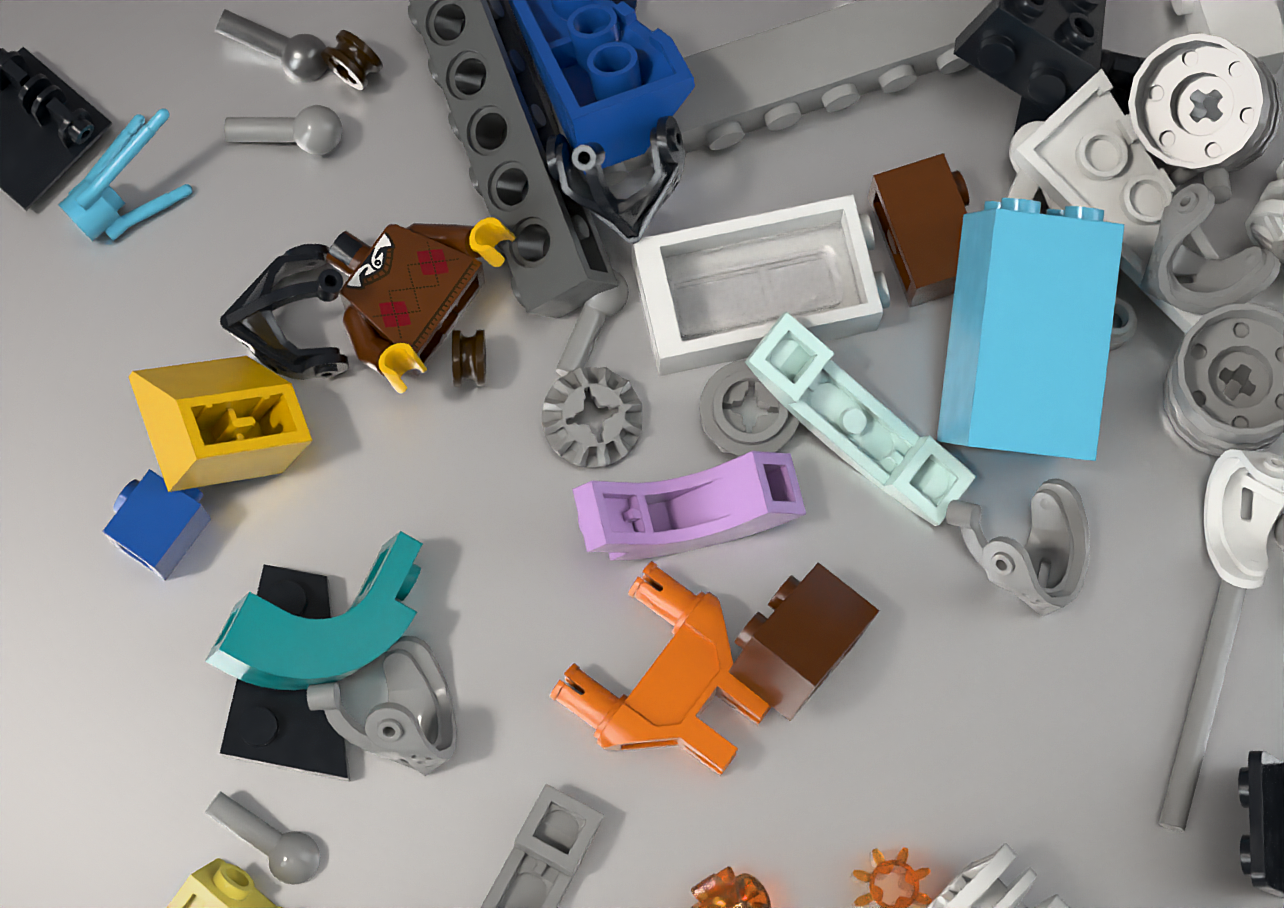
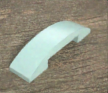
[745,312,976,526]

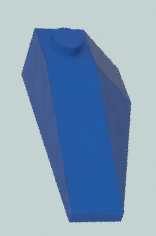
[508,0,695,175]

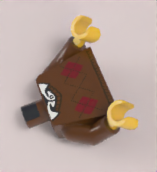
[326,217,516,394]

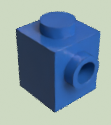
[102,469,211,581]

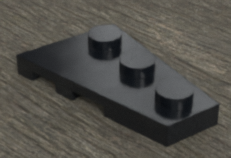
[220,564,350,782]

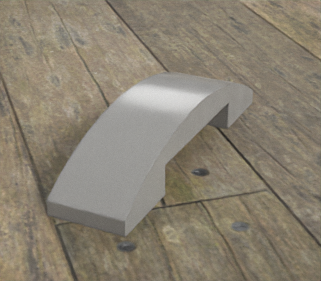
[481,784,604,908]

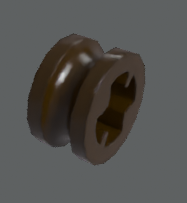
[321,30,383,90]
[452,330,486,387]

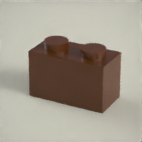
[868,153,970,308]
[728,562,880,721]

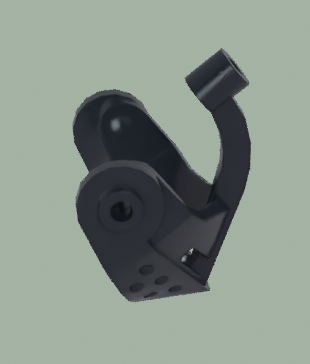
[546,116,685,244]
[220,244,349,380]

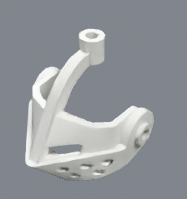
[1204,449,1284,589]

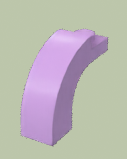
[572,451,806,561]

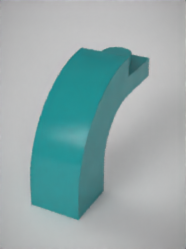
[205,531,423,690]

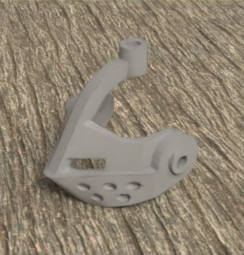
[1140,167,1280,314]
[946,479,1090,616]
[307,636,457,776]

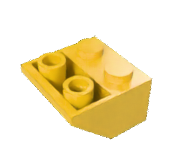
[128,356,313,492]

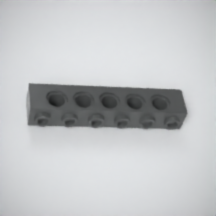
[408,0,619,318]

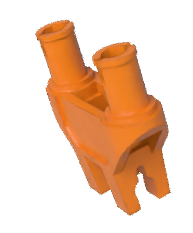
[549,561,772,776]

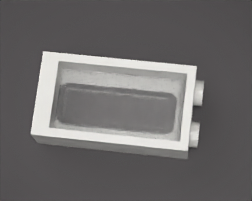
[632,194,890,376]

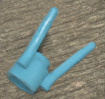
[58,108,193,242]

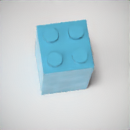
[937,198,1125,461]

